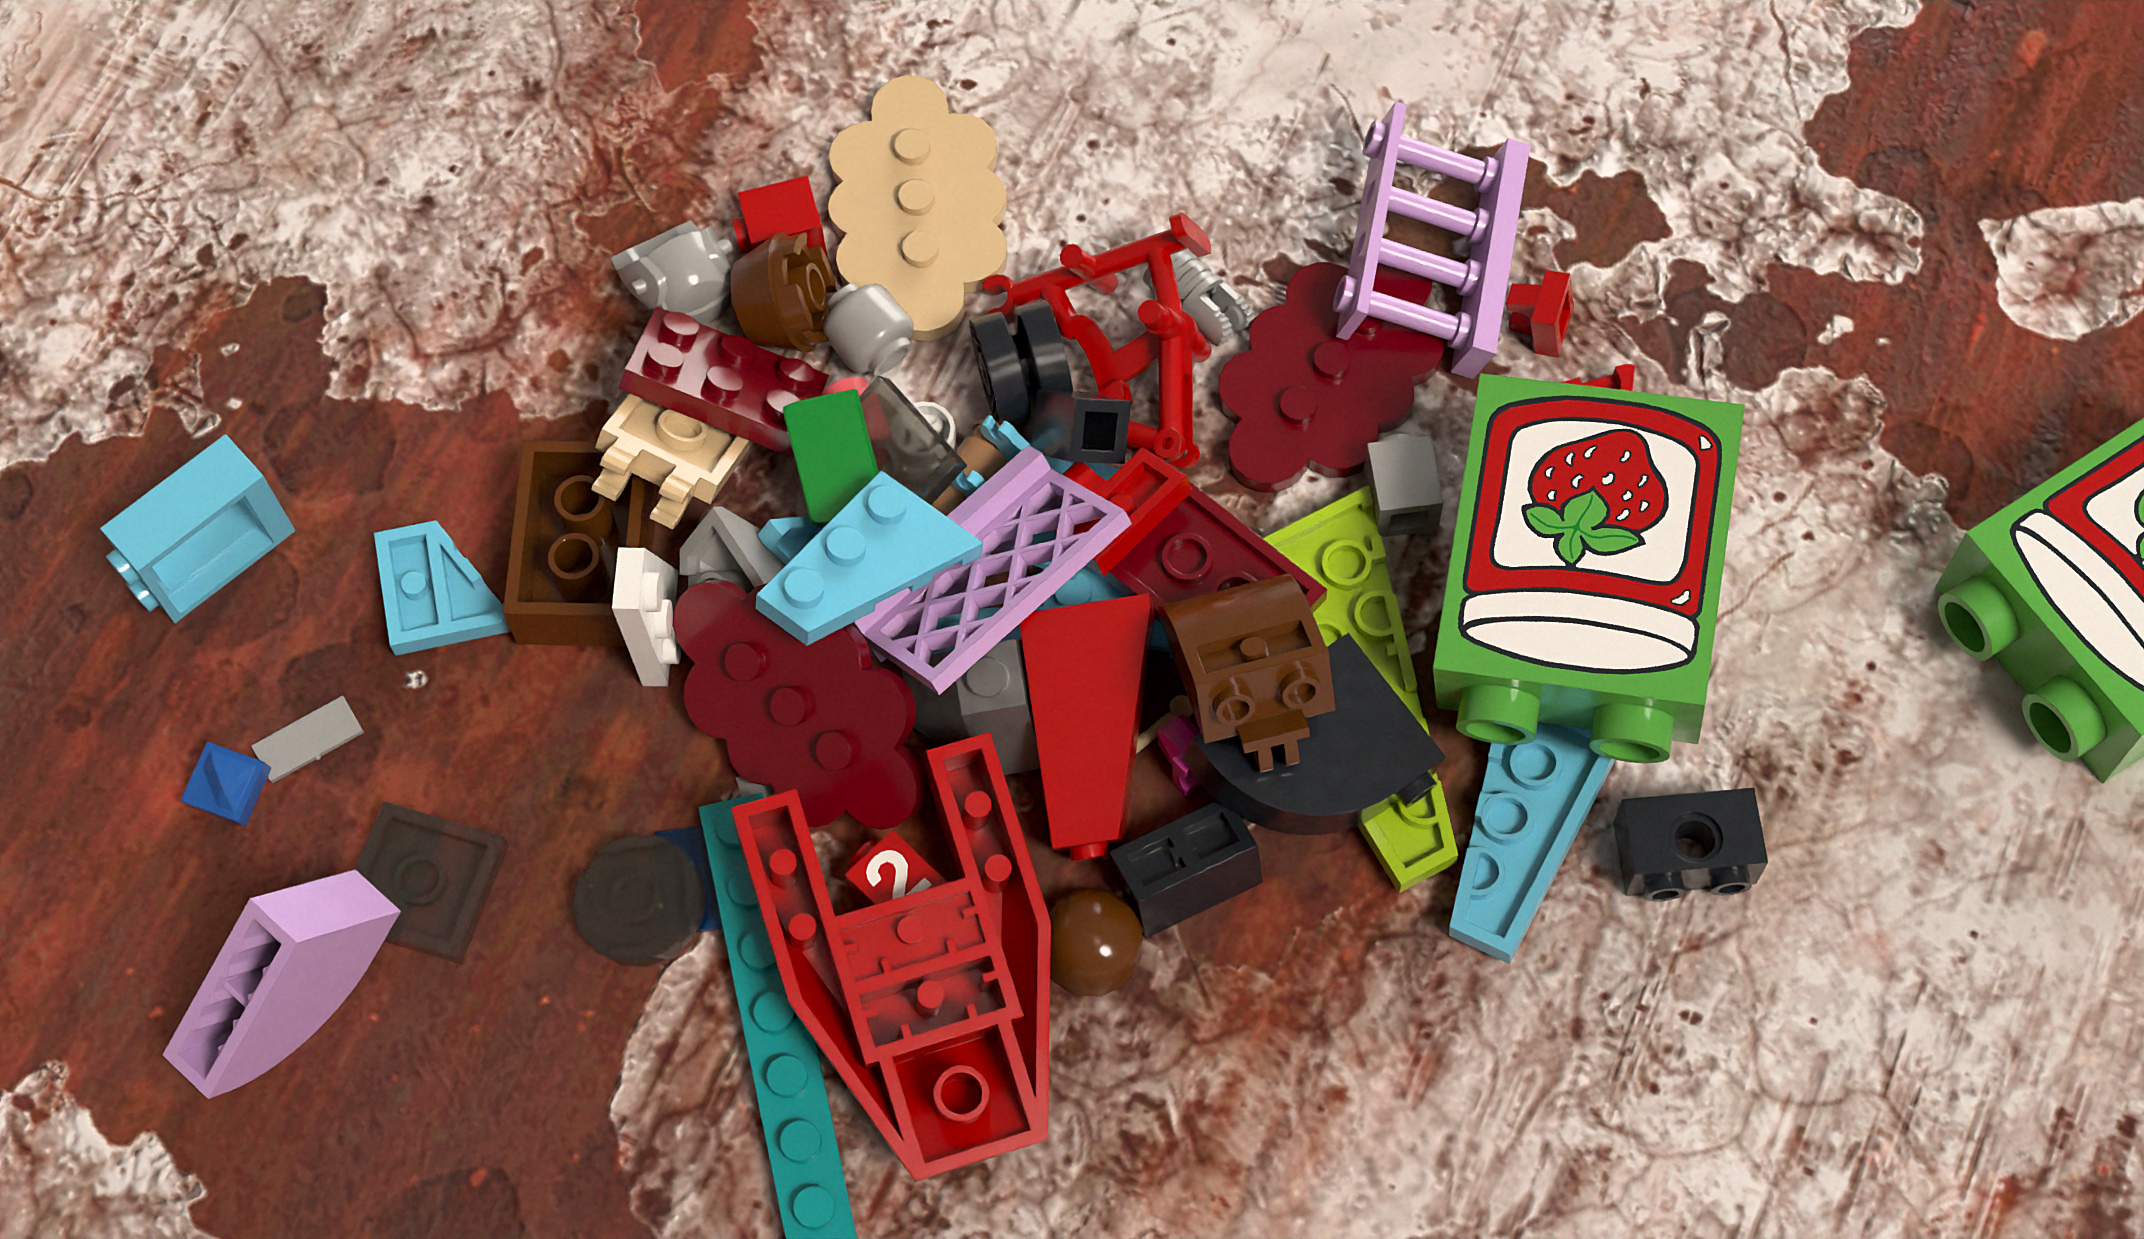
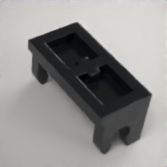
[1109,801,1263,938]

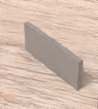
[251,696,364,783]

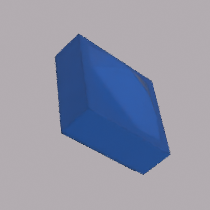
[180,742,272,827]

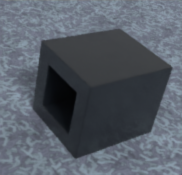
[1031,389,1131,464]

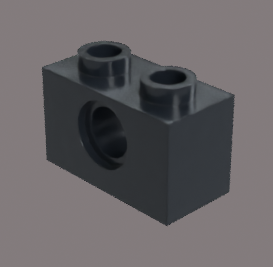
[1613,787,1768,902]

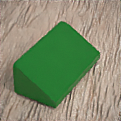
[783,389,879,528]

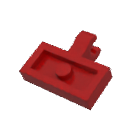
[1054,447,1192,577]

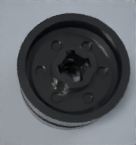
[969,299,1074,425]

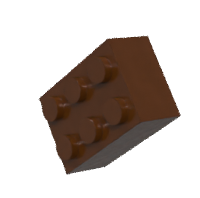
[503,440,659,646]

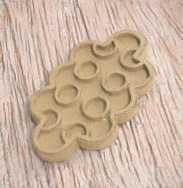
[828,75,1008,341]

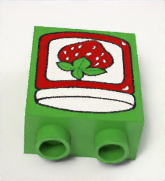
[1433,373,1745,764]
[1935,418,2144,784]

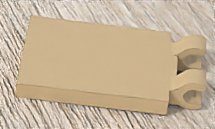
[591,394,754,529]

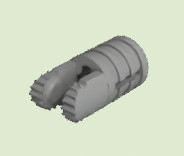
[1143,250,1257,347]

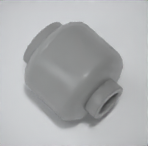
[823,283,914,376]

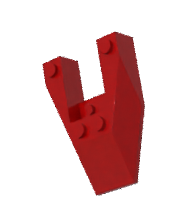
[731,732,1051,1182]

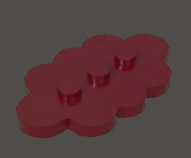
[1218,262,1444,493]
[673,579,927,830]

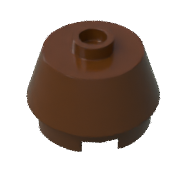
[730,232,837,352]

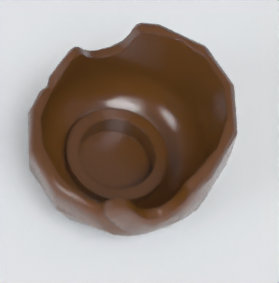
[1049,888,1143,997]

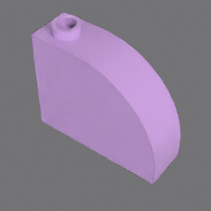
[163,870,401,1099]

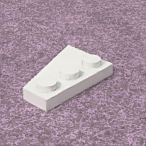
[612,547,682,686]

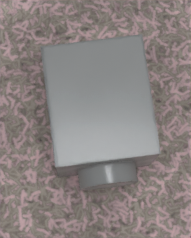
[1363,434,1444,537]

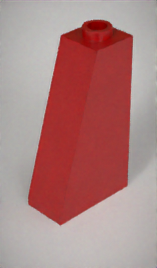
[1020,593,1155,862]

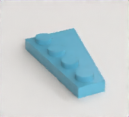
[1449,722,1615,964]

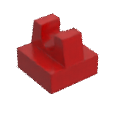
[1506,270,1574,358]

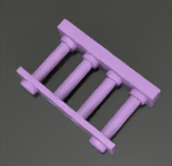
[1333,101,1530,379]

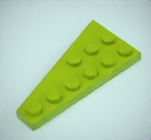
[1263,485,1458,893]

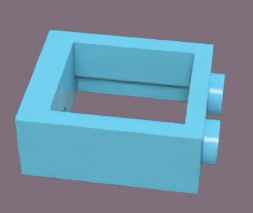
[100,434,296,623]

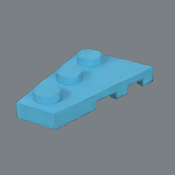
[756,471,983,646]

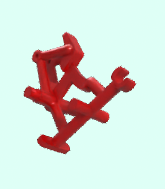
[982,212,1212,470]

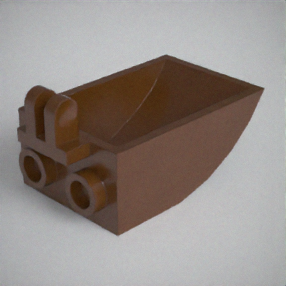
[1157,574,1335,773]

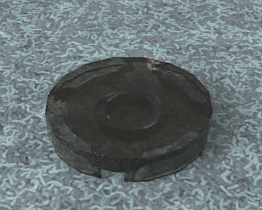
[573,835,707,967]

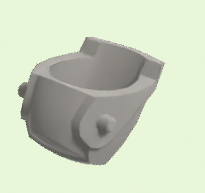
[611,220,733,326]

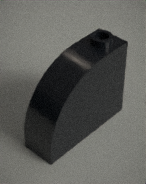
[1182,633,1446,835]

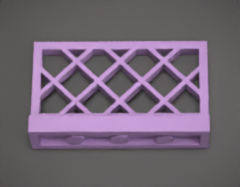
[850,445,1132,695]

